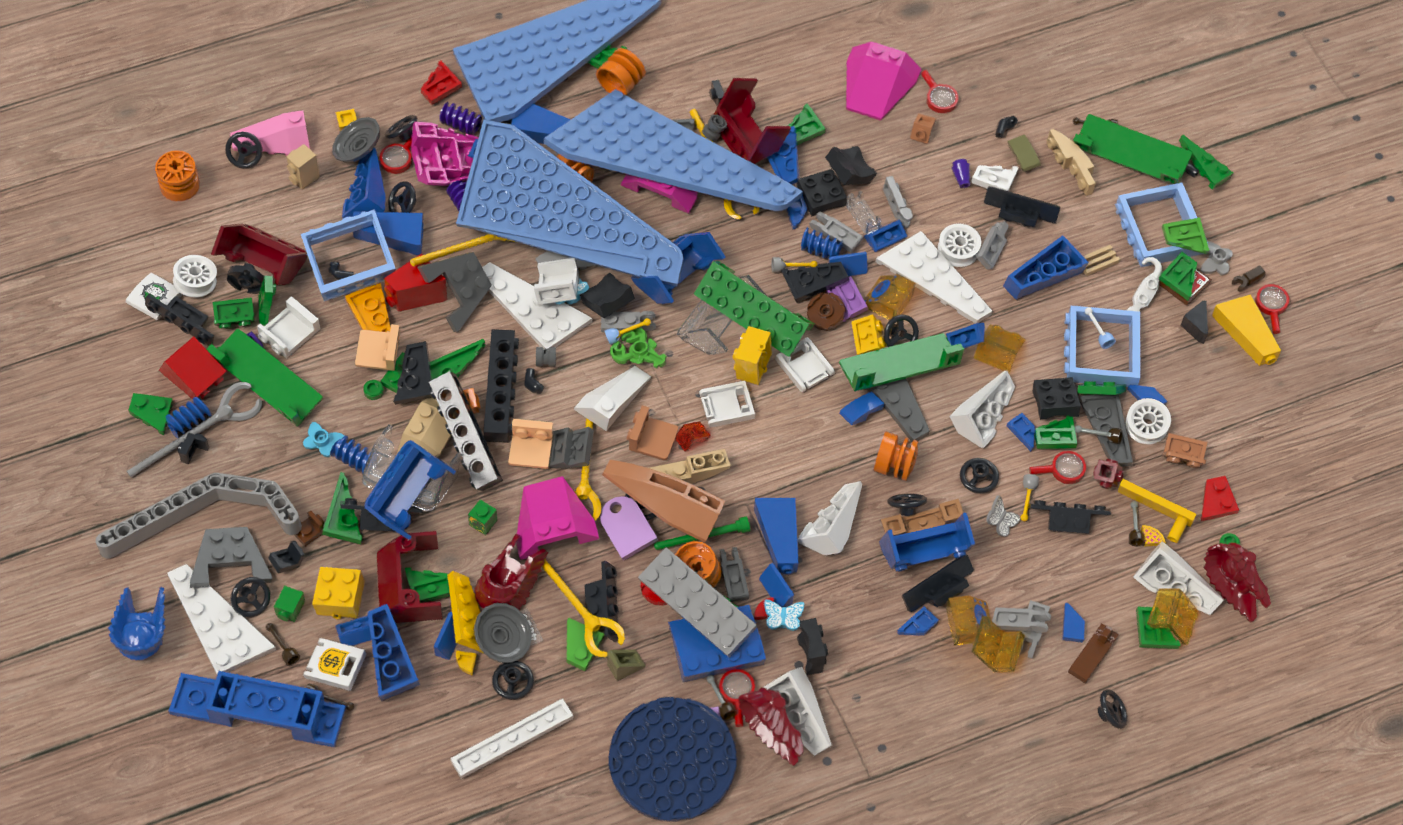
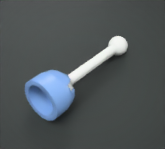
[1085,307,1116,349]

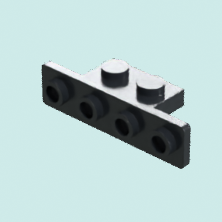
[984,186,1061,227]
[145,294,214,346]
[340,498,423,531]
[1028,500,1111,534]
[902,554,974,612]
[584,560,619,642]

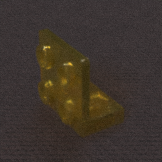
[973,324,1026,373]
[1147,589,1198,645]
[972,616,1025,672]

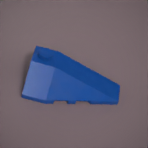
[342,148,386,219]

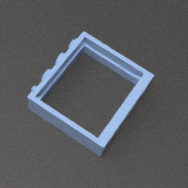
[1115,182,1208,267]
[301,210,396,301]
[1064,306,1140,387]

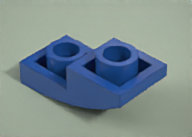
[839,392,884,425]

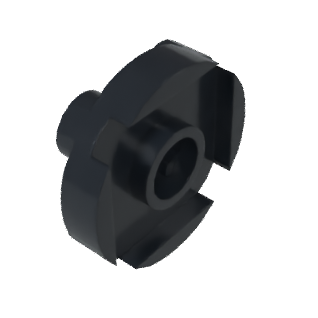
[227,263,264,294]

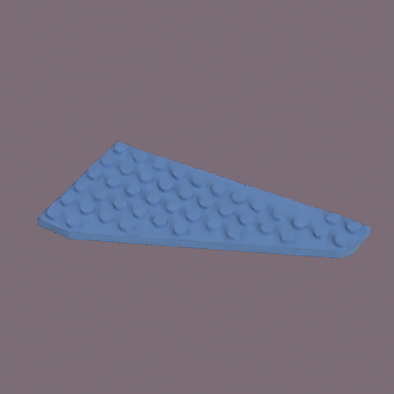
[453,0,661,122]
[544,89,803,211]
[456,120,683,286]

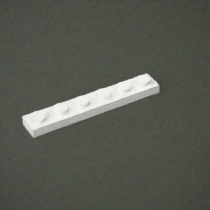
[451,699,573,779]

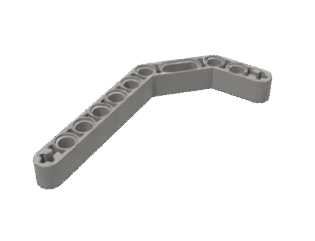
[95,473,302,558]

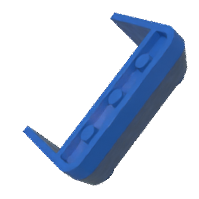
[631,232,726,304]
[365,440,456,540]
[879,512,975,572]

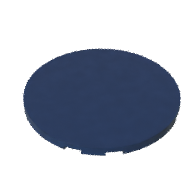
[608,697,737,822]

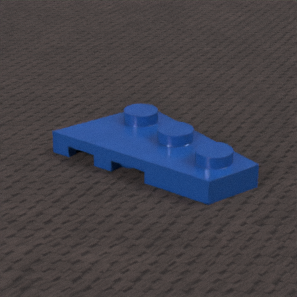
[768,126,799,185]

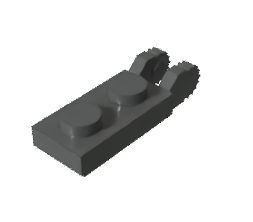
[719,547,749,602]

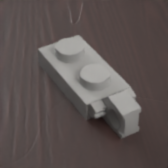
[976,221,1009,270]

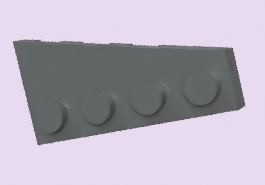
[869,378,930,442]
[1079,394,1133,467]

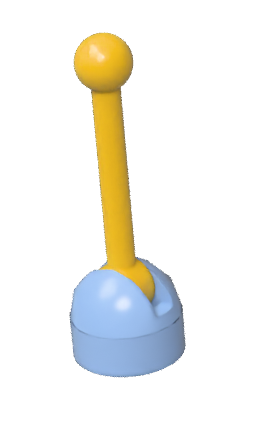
[605,318,651,345]

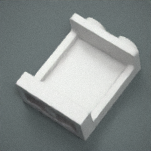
[534,258,579,305]
[257,296,320,358]

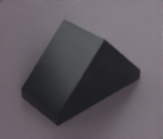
[1180,300,1208,344]

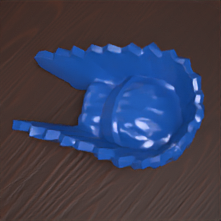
[108,587,166,660]

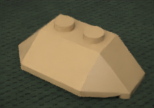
[396,398,456,457]

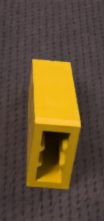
[1212,294,1281,366]

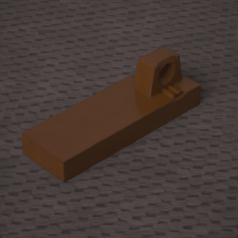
[1068,623,1119,684]

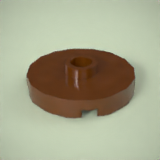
[807,293,846,330]

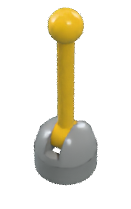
[771,257,818,273]
[1020,474,1039,522]

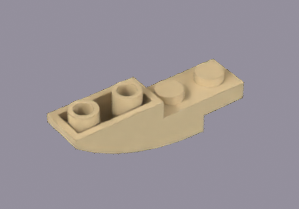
[1047,129,1096,196]
[650,449,730,484]

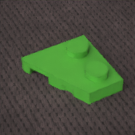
[1162,217,1209,254]
[567,618,604,671]

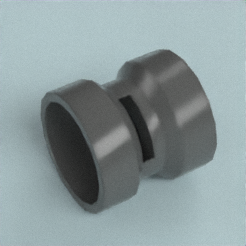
[702,115,727,141]
[536,347,556,367]

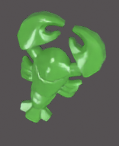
[610,327,667,368]

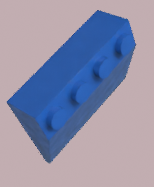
[668,605,766,682]

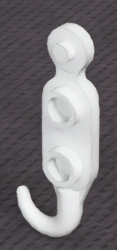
[1127,257,1162,312]

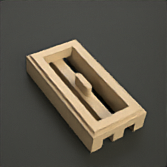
[1083,245,1120,276]

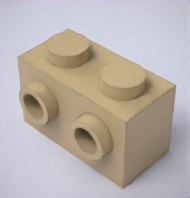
[286,144,320,190]

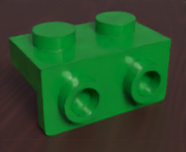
[212,298,255,329]

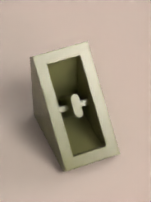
[607,649,645,681]

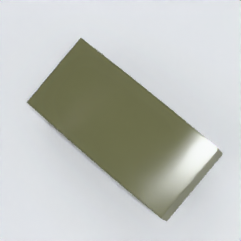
[1008,134,1041,172]

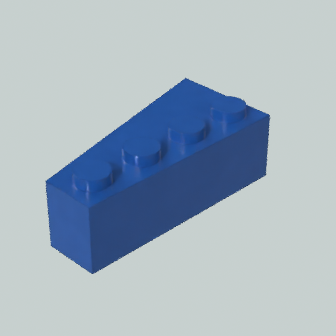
[1003,235,1089,300]
[368,604,420,701]

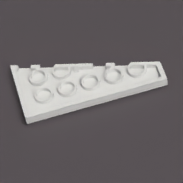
[876,231,992,324]
[482,262,592,349]
[167,564,276,674]

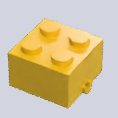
[733,326,772,385]
[312,567,365,619]

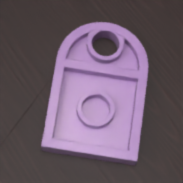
[600,497,658,561]

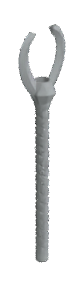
[127,382,262,478]

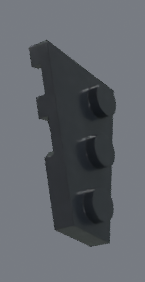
[781,262,849,303]
[393,341,433,405]

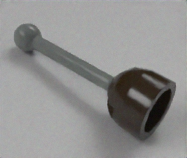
[1075,425,1123,444]
[1128,501,1145,546]
[707,675,737,721]

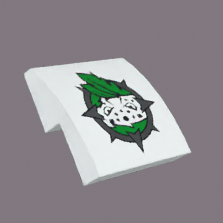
[126,273,182,320]

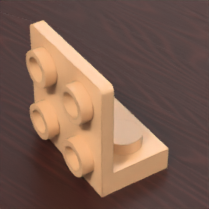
[355,324,400,371]
[508,419,553,469]

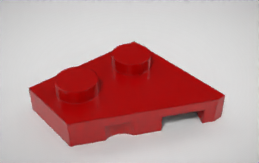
[421,60,462,105]
[1200,476,1239,522]

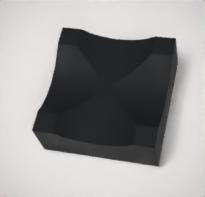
[825,146,878,185]
[797,169,847,217]
[580,273,635,318]
[1032,377,1081,420]
[797,618,828,675]

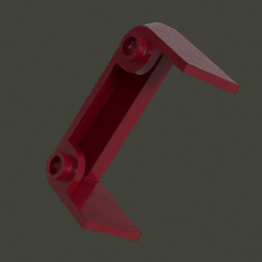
[713,78,791,164]
[211,223,308,285]
[377,531,443,623]

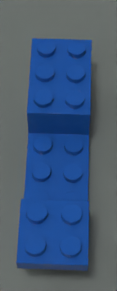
[169,671,346,748]

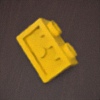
[851,314,886,355]

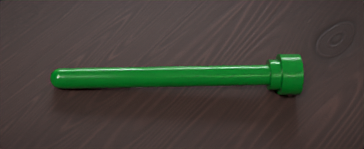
[654,516,750,550]

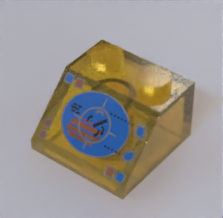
[864,274,916,320]
[946,595,995,646]

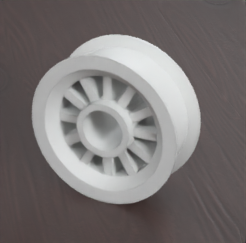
[938,224,981,267]
[173,255,217,297]
[1125,398,1171,445]

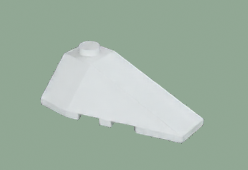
[797,481,862,555]

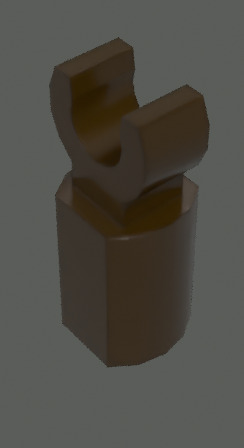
[1232,266,1266,292]

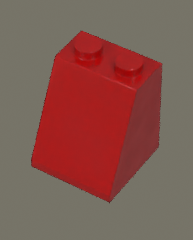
[384,253,448,312]
[159,336,226,399]

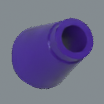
[951,159,970,188]

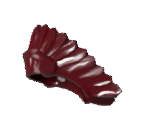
[474,534,549,611]
[1203,543,1271,623]
[738,687,803,766]

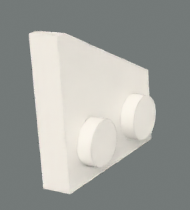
[971,166,1019,191]

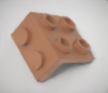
[627,405,678,460]
[1162,433,1208,468]

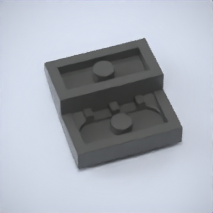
[549,427,594,469]

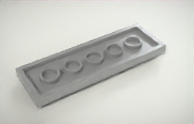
[638,547,757,657]

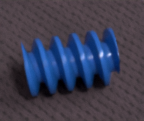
[801,227,843,259]
[166,397,212,438]
[330,435,375,475]

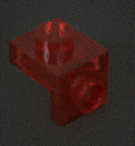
[675,421,711,452]

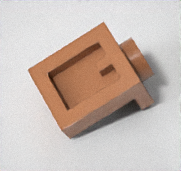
[910,113,936,144]

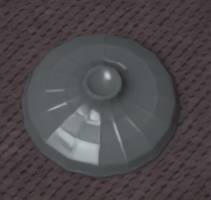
[332,117,380,163]
[474,603,532,663]

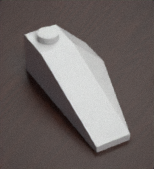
[574,366,651,431]
[950,371,1015,448]
[1133,541,1224,615]
[764,667,832,755]

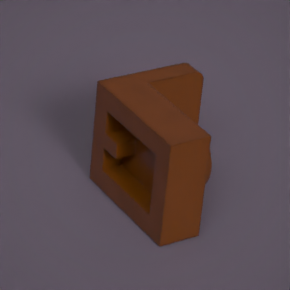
[295,510,325,547]

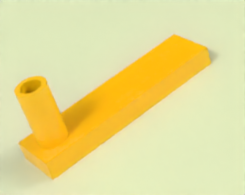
[1118,479,1196,543]

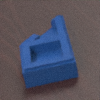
[786,195,807,230]
[1127,384,1167,412]
[1006,413,1035,452]
[1062,603,1085,643]
[897,607,939,636]

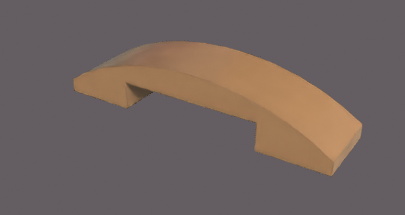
[881,499,963,536]

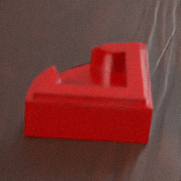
[754,597,774,620]

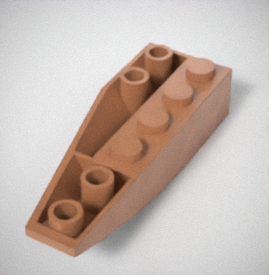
[602,459,725,543]

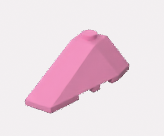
[230,110,310,156]

